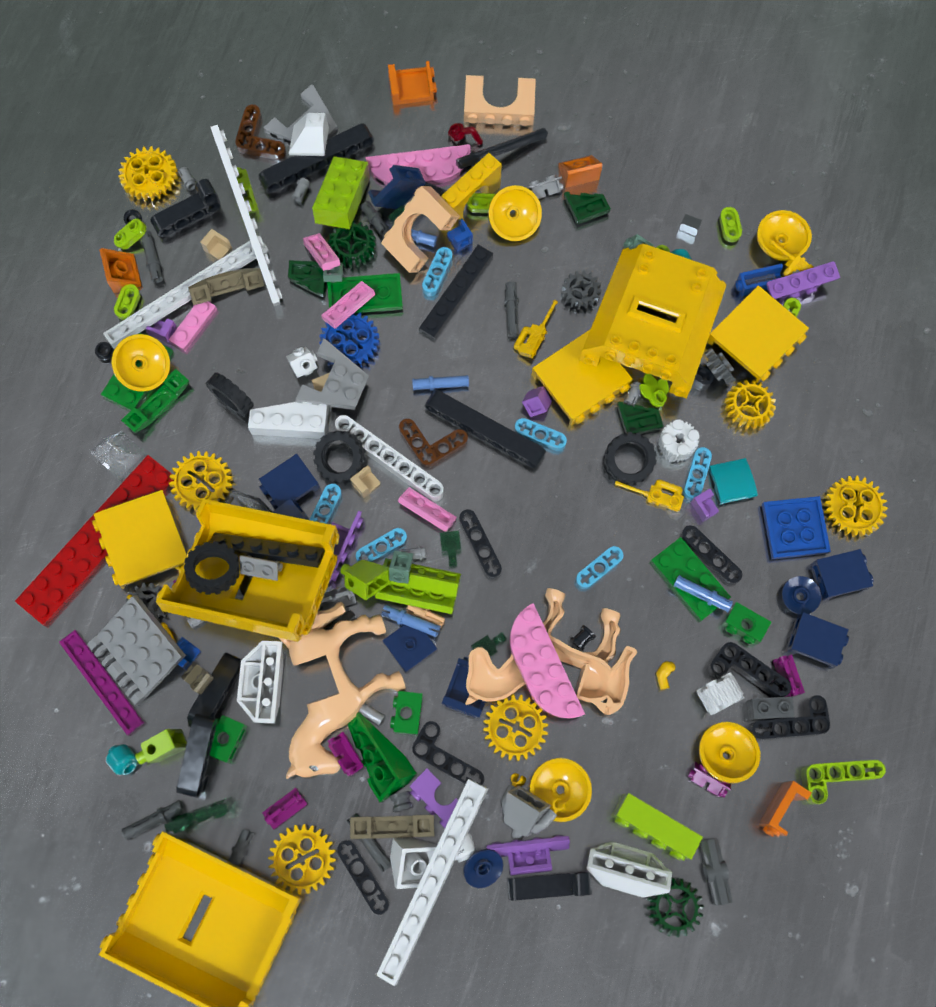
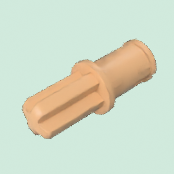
[406,605,445,628]

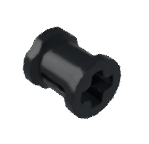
[570,625,596,651]

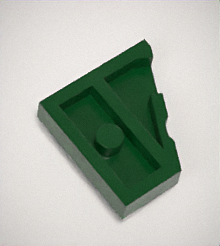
[564,192,611,225]
[288,260,325,297]
[617,401,664,434]

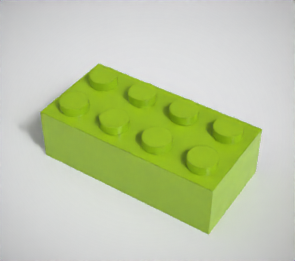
[312,157,370,229]
[611,793,703,861]

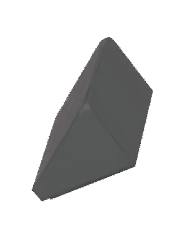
[679,214,702,236]

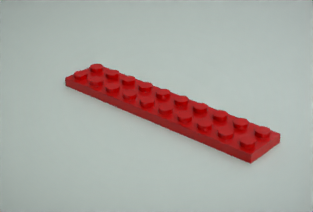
[15,455,174,627]

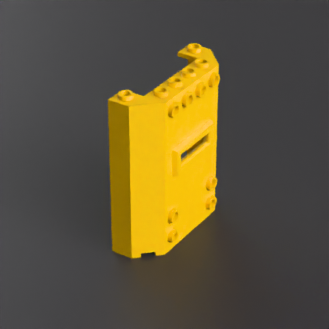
[579,244,727,399]
[156,499,339,642]
[99,831,302,1007]

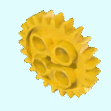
[118,146,178,202]
[169,451,233,512]
[823,476,888,537]
[483,694,548,761]
[268,824,337,895]

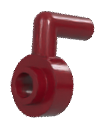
[448,123,483,145]

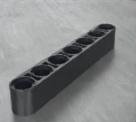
[258,123,374,193]
[424,389,546,468]

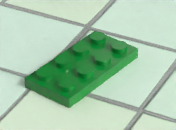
[327,273,403,313]
[101,333,173,411]
[650,537,731,622]

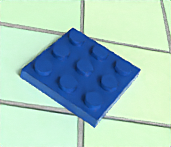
[762,496,831,559]

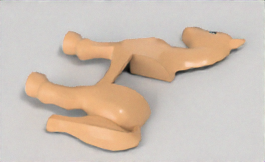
[465,588,637,715]
[279,602,406,779]

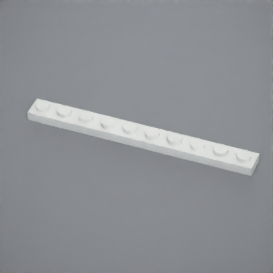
[211,125,282,306]
[103,241,268,349]
[377,779,488,986]

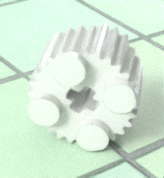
[658,419,699,462]
[696,672,744,715]

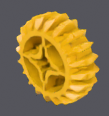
[724,380,776,430]

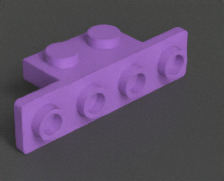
[766,261,840,300]
[329,510,364,584]
[487,835,570,876]

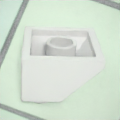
[289,113,329,156]
[390,837,437,889]

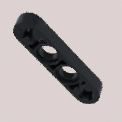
[459,509,502,579]
[681,525,742,585]
[337,840,389,915]

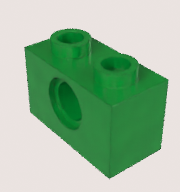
[722,602,771,645]
[390,691,423,736]
[210,715,248,764]

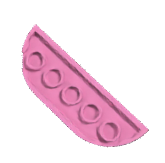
[366,144,471,185]
[509,603,585,719]

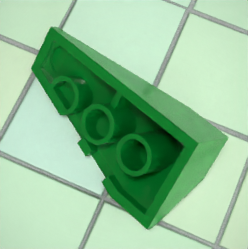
[348,712,417,802]

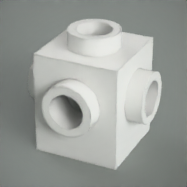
[286,347,318,378]

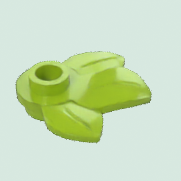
[639,374,669,407]

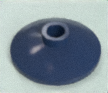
[782,576,821,615]
[464,849,503,888]

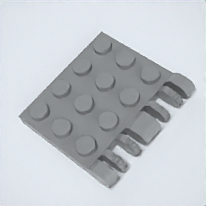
[87,595,186,706]

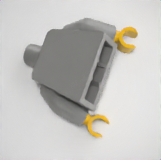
[501,773,567,840]

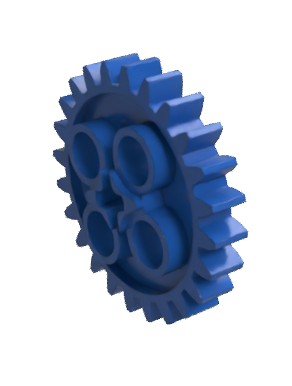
[319,312,380,367]

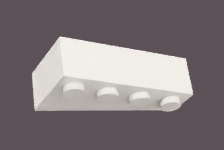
[248,402,330,439]

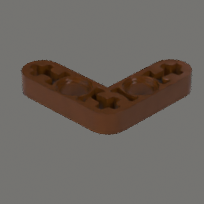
[235,104,286,160]
[399,419,468,468]

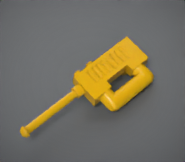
[770,240,814,276]
[513,300,558,359]
[615,479,684,512]

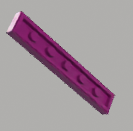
[59,630,145,736]

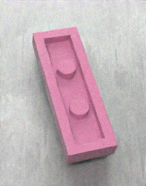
[303,233,340,271]
[321,281,375,329]
[169,302,217,352]
[398,487,457,532]

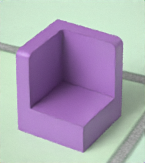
[146,318,177,344]
[522,386,552,417]
[691,489,719,521]

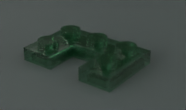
[164,797,233,834]

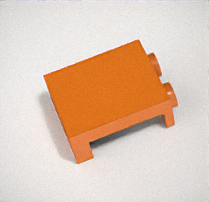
[388,61,437,105]
[759,781,812,837]

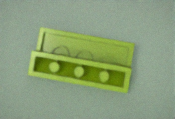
[375,558,461,614]

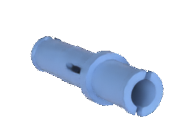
[412,375,469,391]
[674,575,733,613]
[381,604,440,638]

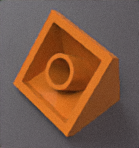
[558,155,602,188]
[100,248,141,294]

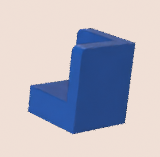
[447,218,473,251]
[176,637,201,670]

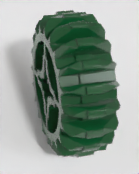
[328,220,377,269]
[646,877,704,937]

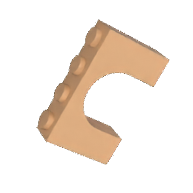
[464,75,536,126]
[381,186,460,273]

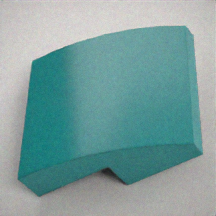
[709,458,758,504]

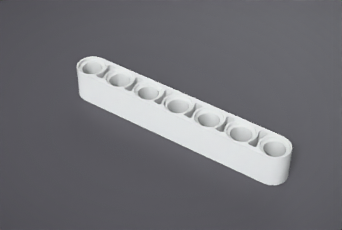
[335,415,444,502]

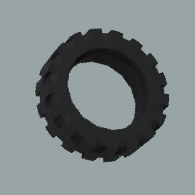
[205,372,254,417]
[313,431,366,482]
[604,432,657,484]
[184,542,240,595]

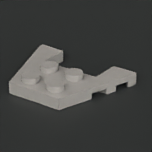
[263,84,338,141]
[295,339,369,410]

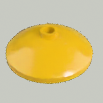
[488,185,542,241]
[757,210,812,261]
[111,334,170,392]
[699,722,761,783]
[530,758,592,822]

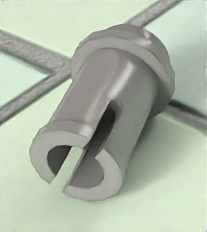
[178,167,197,191]
[292,178,310,203]
[624,381,641,406]
[401,545,426,561]
[359,703,385,726]

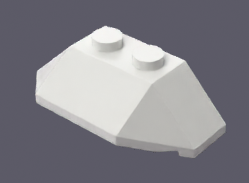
[237,641,283,724]
[587,842,672,898]

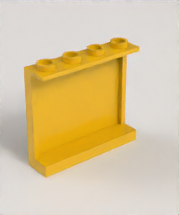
[707,285,809,384]
[531,330,633,426]
[92,490,187,589]

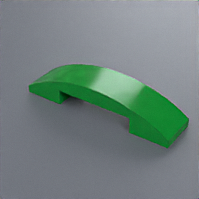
[121,369,190,433]

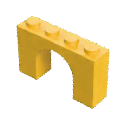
[441,153,502,231]

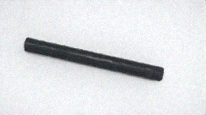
[456,128,548,169]

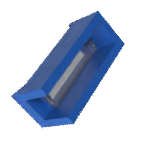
[735,264,783,297]

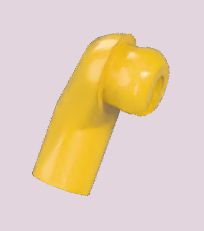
[656,661,676,690]

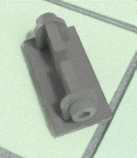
[527,175,564,199]
[240,555,283,581]
[318,586,357,611]

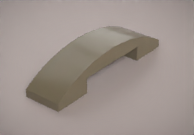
[188,268,264,306]
[181,661,214,695]
[350,815,434,839]

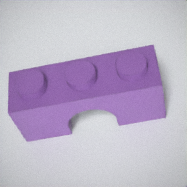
[410,768,458,828]

